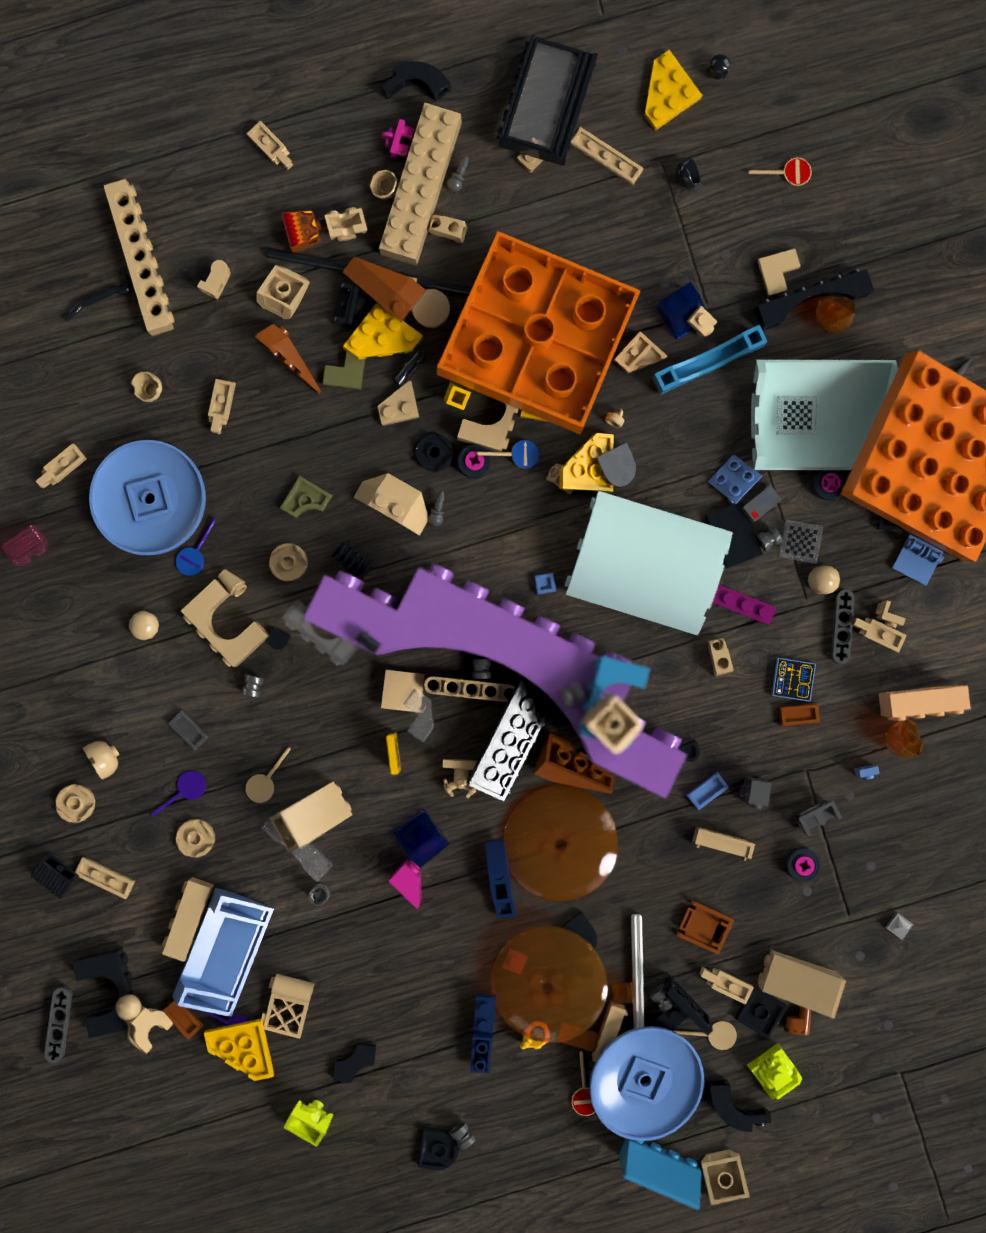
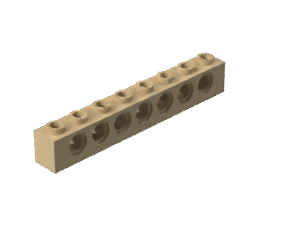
[103,179,175,336]

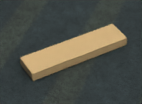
[571,127,644,186]

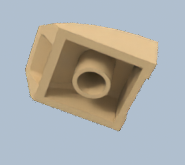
[257,265,310,319]
[582,693,643,754]
[701,1149,750,1205]

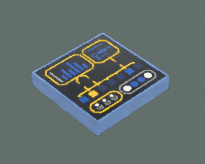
[771,658,816,702]

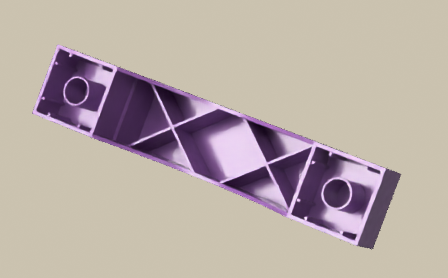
[304,563,687,798]

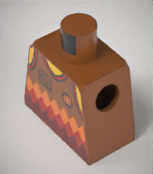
[282,210,328,253]

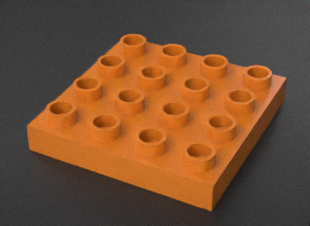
[437,231,641,434]
[841,351,986,562]

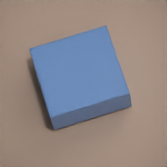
[534,573,556,595]

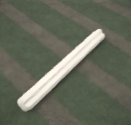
[631,914,644,1029]

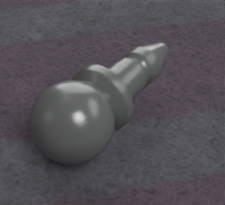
[447,156,469,192]
[428,491,444,526]

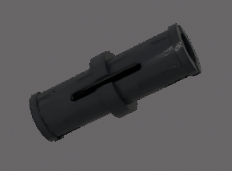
[392,350,426,387]

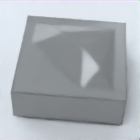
[885,912,914,940]

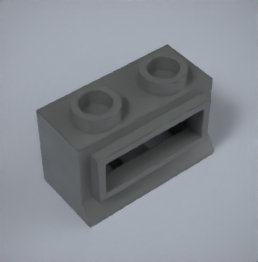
[795,800,842,836]

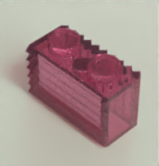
[1,524,50,566]

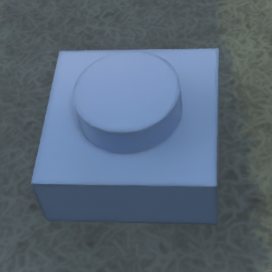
[854,764,880,780]

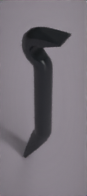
[65,273,132,321]

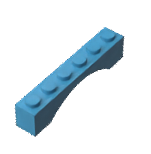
[652,325,768,395]

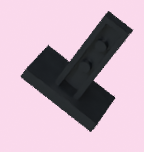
[645,975,713,1036]

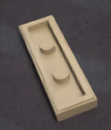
[75,856,135,899]

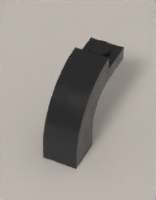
[382,61,451,102]
[708,1080,772,1132]

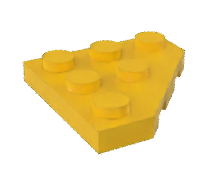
[644,50,702,131]
[343,303,423,360]
[559,433,614,492]
[204,1018,274,1081]

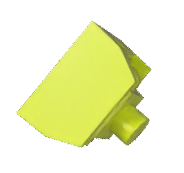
[747,1043,802,1100]
[283,1100,333,1147]

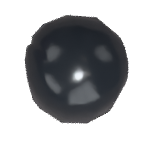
[676,158,701,189]

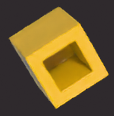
[443,382,471,410]

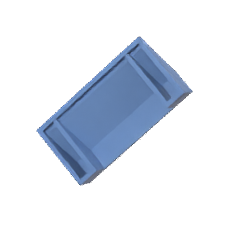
[172,888,274,1017]

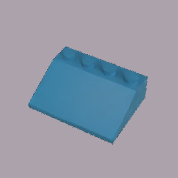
[619,1138,701,1210]

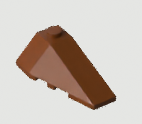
[343,256,427,321]
[255,324,322,394]
[534,733,614,794]

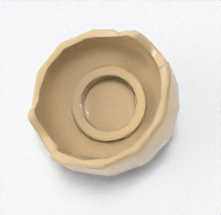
[370,170,399,200]
[131,371,162,402]
[808,566,840,594]
[129,611,159,640]

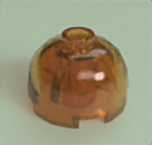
[816,296,855,333]
[886,719,924,759]

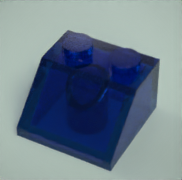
[656,282,706,340]
[394,808,450,868]

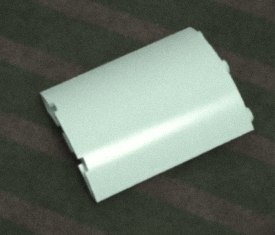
[751,360,899,470]
[564,491,733,635]

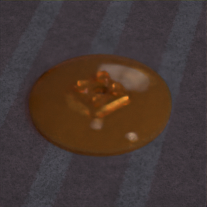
[503,785,618,901]
[491,926,607,1043]

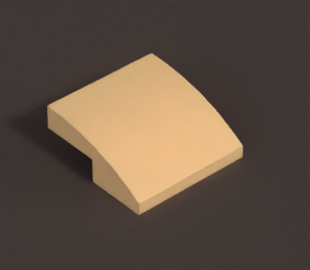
[381,670,425,712]

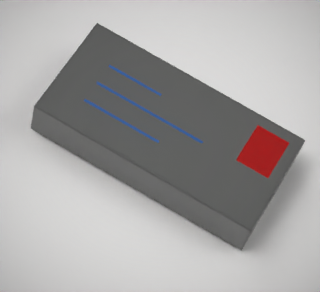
[741,485,782,523]

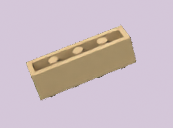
[162,877,214,962]

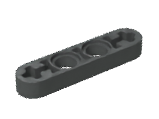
[831,589,855,664]
[45,986,72,1063]

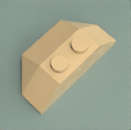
[353,473,428,536]

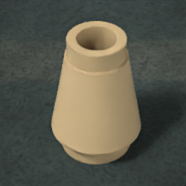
[218,569,247,597]

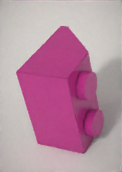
[389,858,422,908]

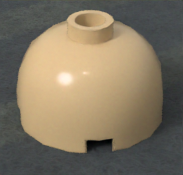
[82,741,119,780]

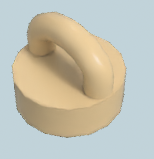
[605,408,624,428]

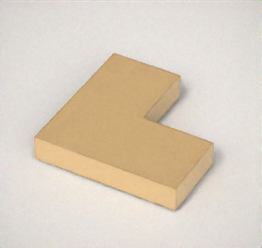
[758,249,801,297]

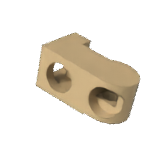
[428,215,467,244]
[197,260,230,300]
[708,638,734,677]

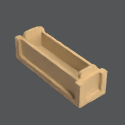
[692,826,755,861]
[592,1000,628,1062]

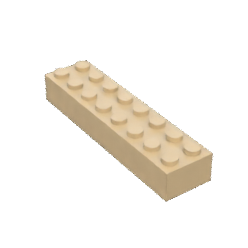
[379,103,462,266]

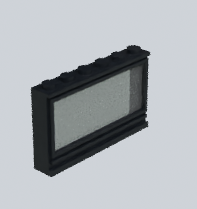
[497,34,598,166]

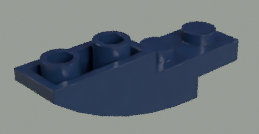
[485,839,517,919]
[470,994,496,1074]

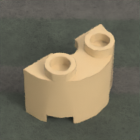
[325,207,367,241]

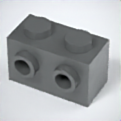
[739,777,772,809]

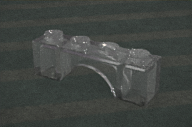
[282,600,359,666]
[262,811,334,882]

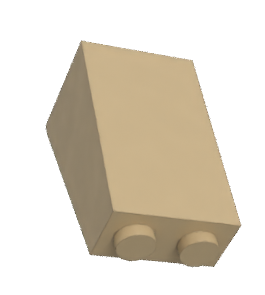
[270,781,352,852]
[758,950,846,1018]

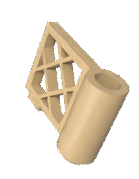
[262,974,314,1039]

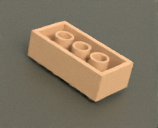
[879,685,971,721]

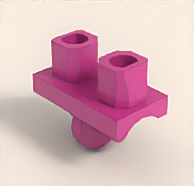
[382,119,415,160]

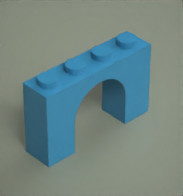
[578,656,650,748]

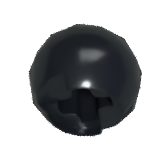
[708,54,731,80]

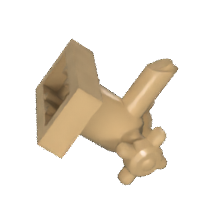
[443,758,477,798]

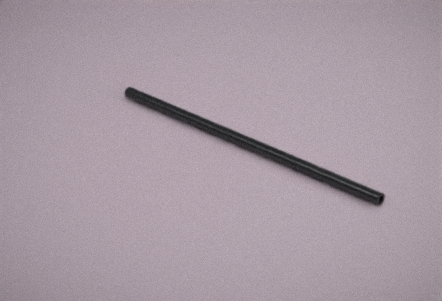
[267,248,473,296]

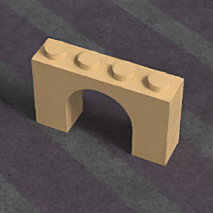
[457,403,519,452]
[181,579,269,667]

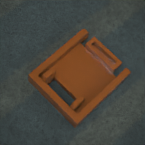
[676,899,734,955]

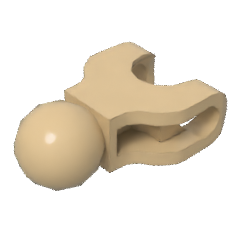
[116,994,173,1054]

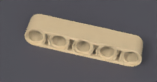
[424,676,515,702]

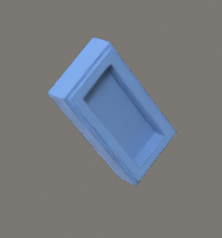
[686,771,729,811]

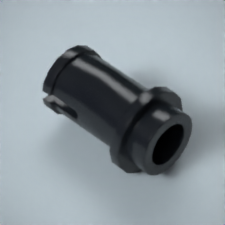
[355,630,382,654]

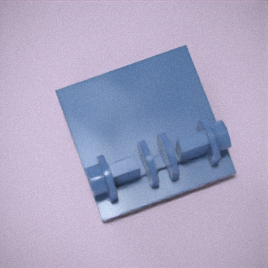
[708,454,762,504]
[892,534,944,586]

